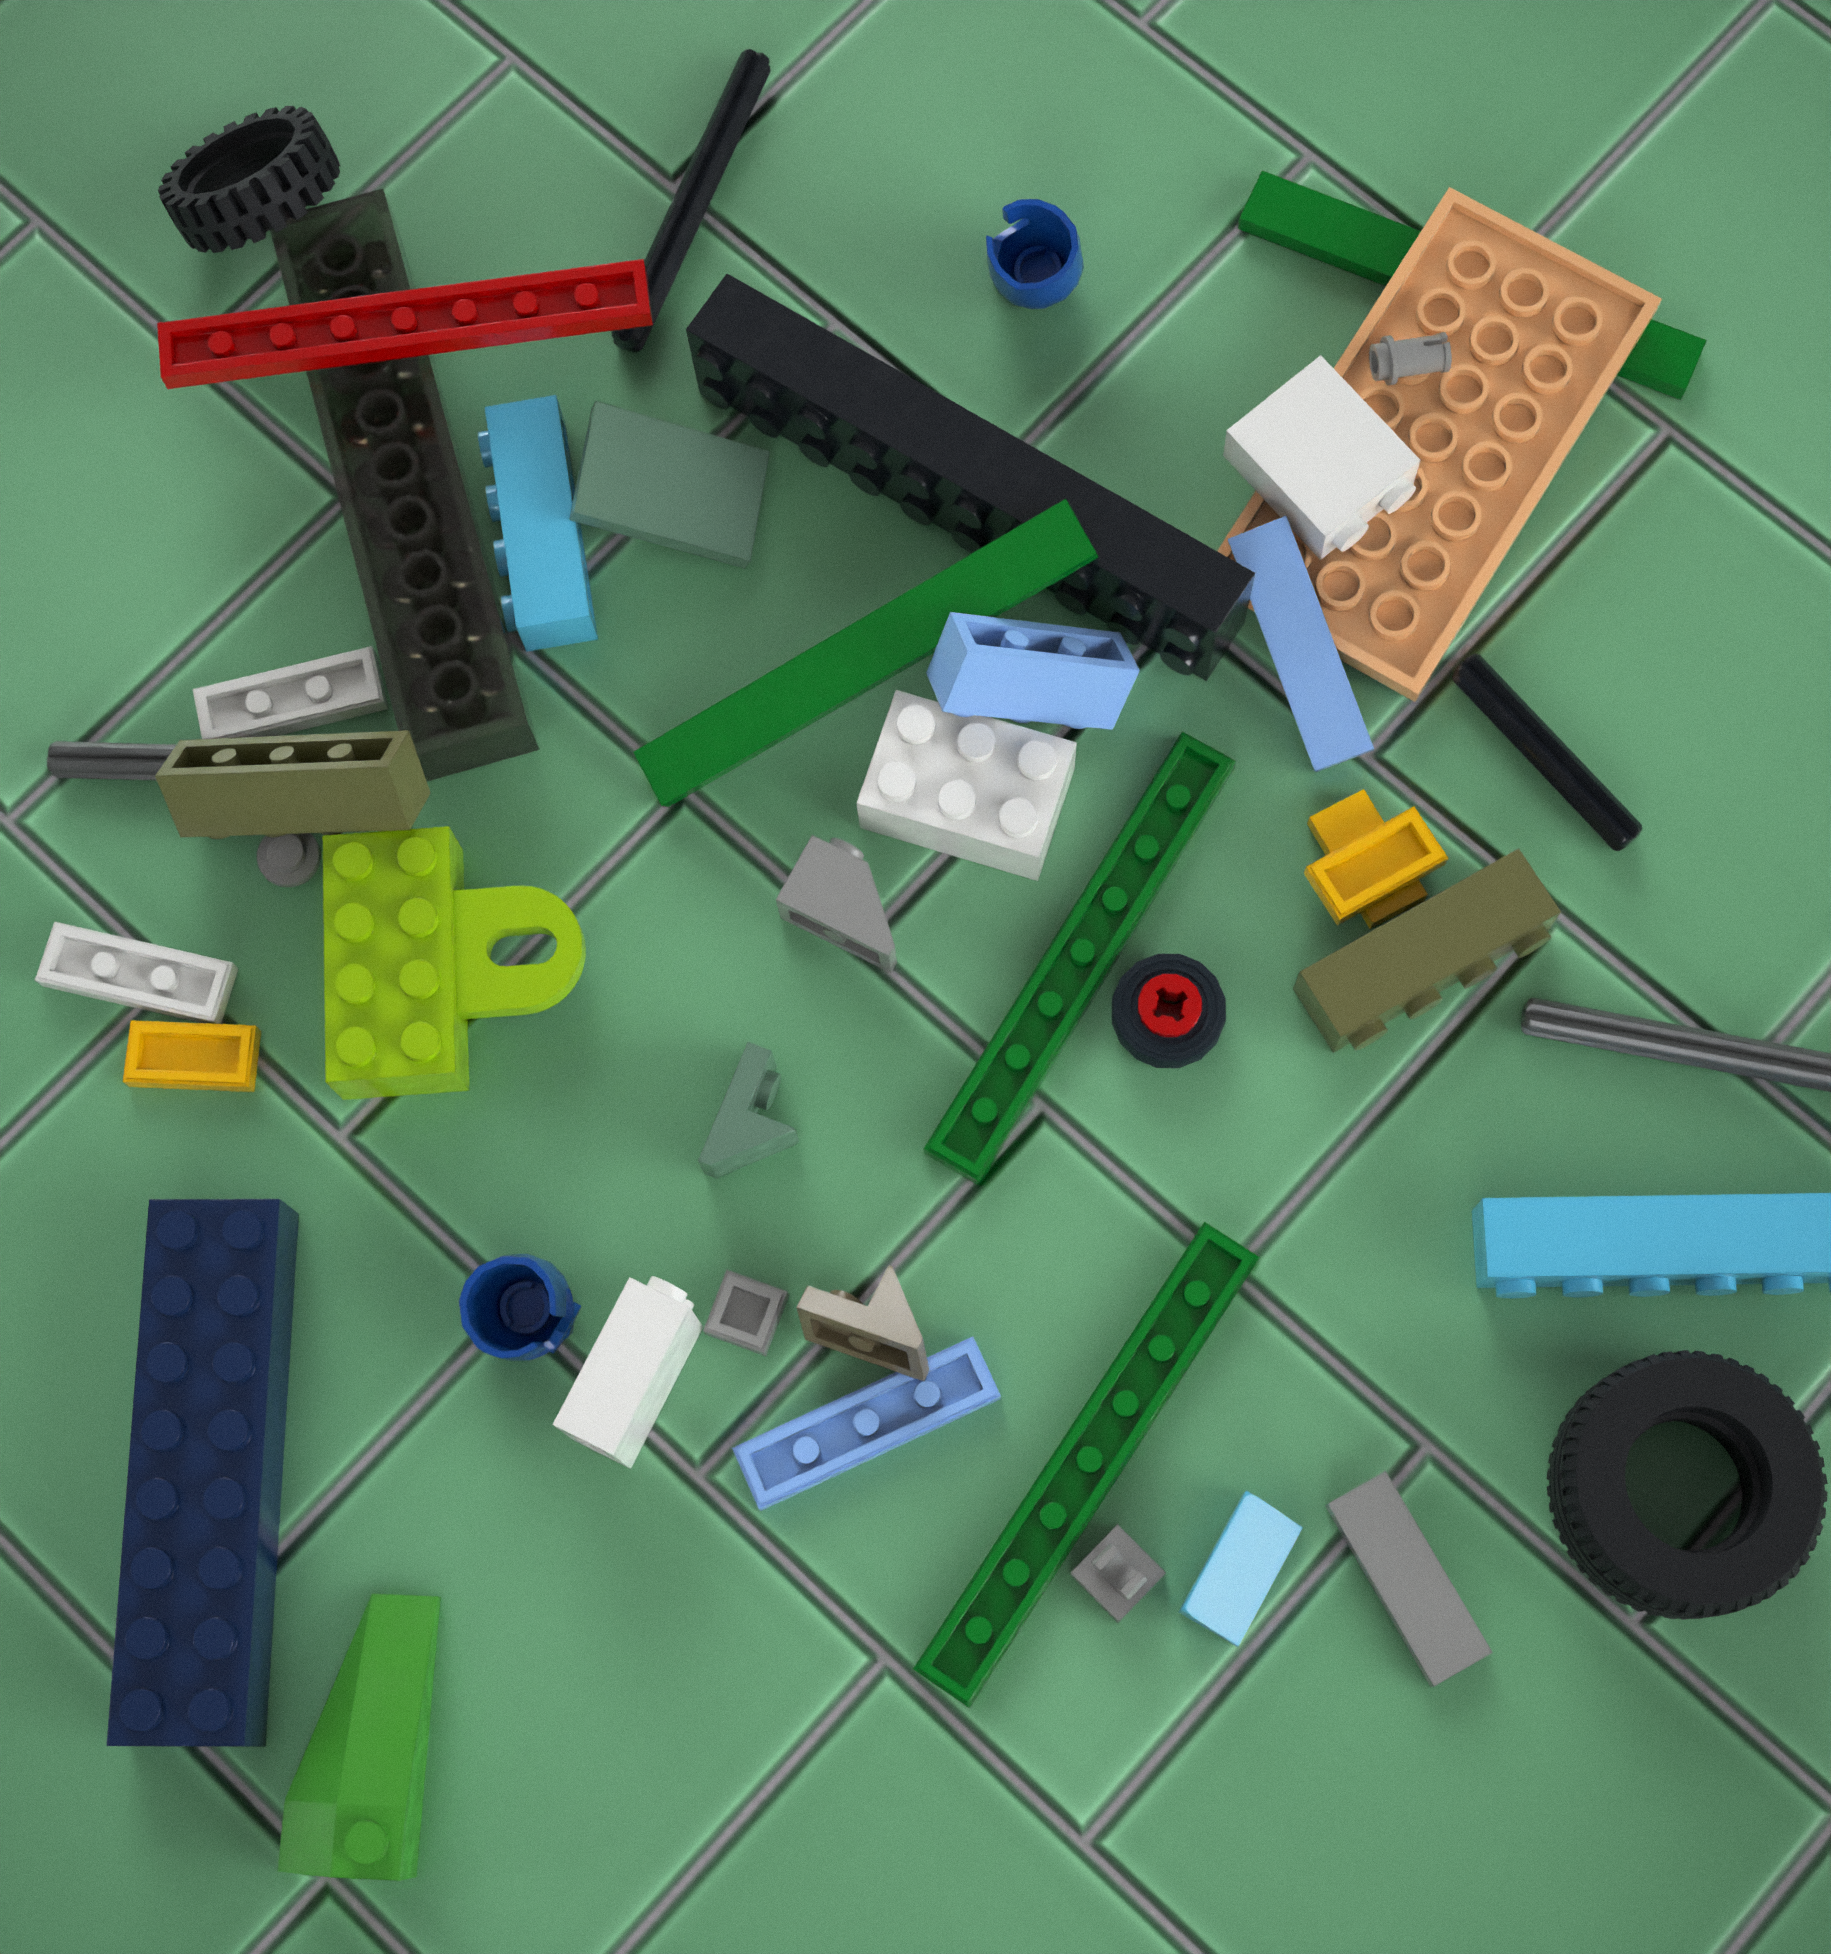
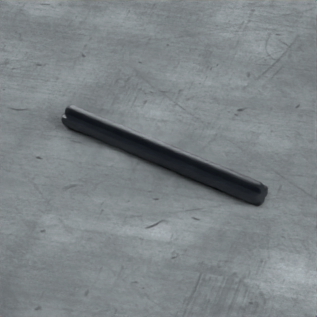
[611,49,771,353]

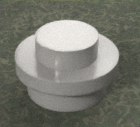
[257,833,321,887]

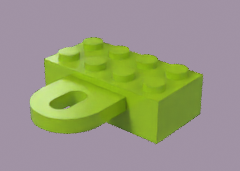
[322,826,586,1100]

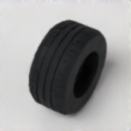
[1546,1350,1828,1620]

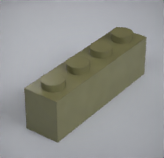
[155,730,431,839]
[1293,848,1561,1053]

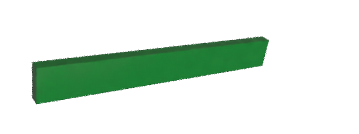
[1238,170,1707,400]
[633,499,1099,808]
[923,731,1236,1186]
[913,1222,1260,1708]

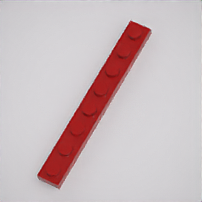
[157,259,653,389]

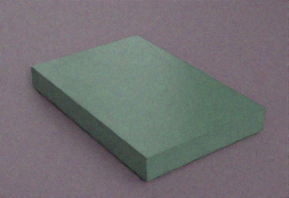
[569,401,770,568]

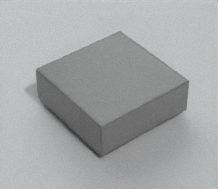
[703,1270,789,1356]

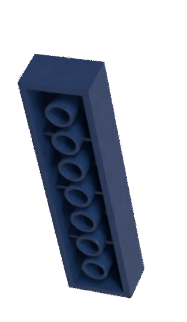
[106,1199,299,1747]

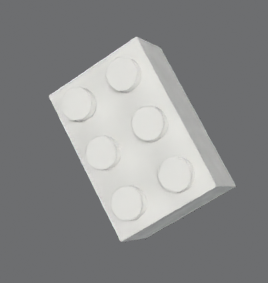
[856,690,1077,881]

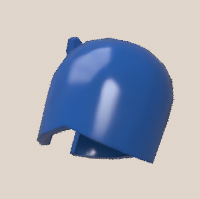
[986,199,1084,310]
[459,1254,581,1361]

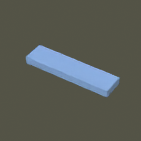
[1228,516,1375,772]
[732,1336,1001,1511]

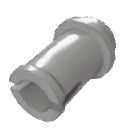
[1369,332,1452,385]

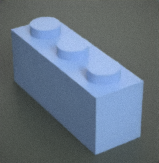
[926,612,1140,730]

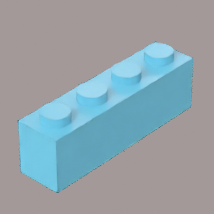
[478,395,598,652]

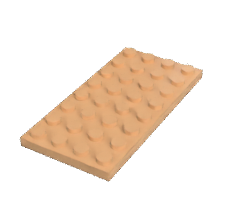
[1217,187,1662,702]

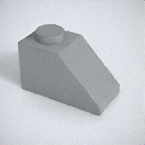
[776,835,897,973]

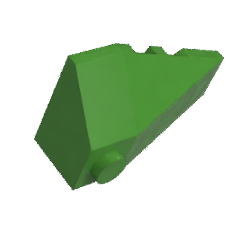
[277,1594,441,1881]

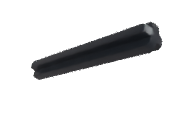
[1452,654,1643,851]

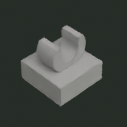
[1070,1524,1166,1623]

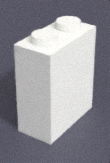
[1223,355,1420,560]
[552,1276,703,1469]

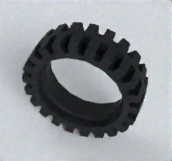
[158,106,340,253]

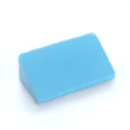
[1178,1490,1303,1647]

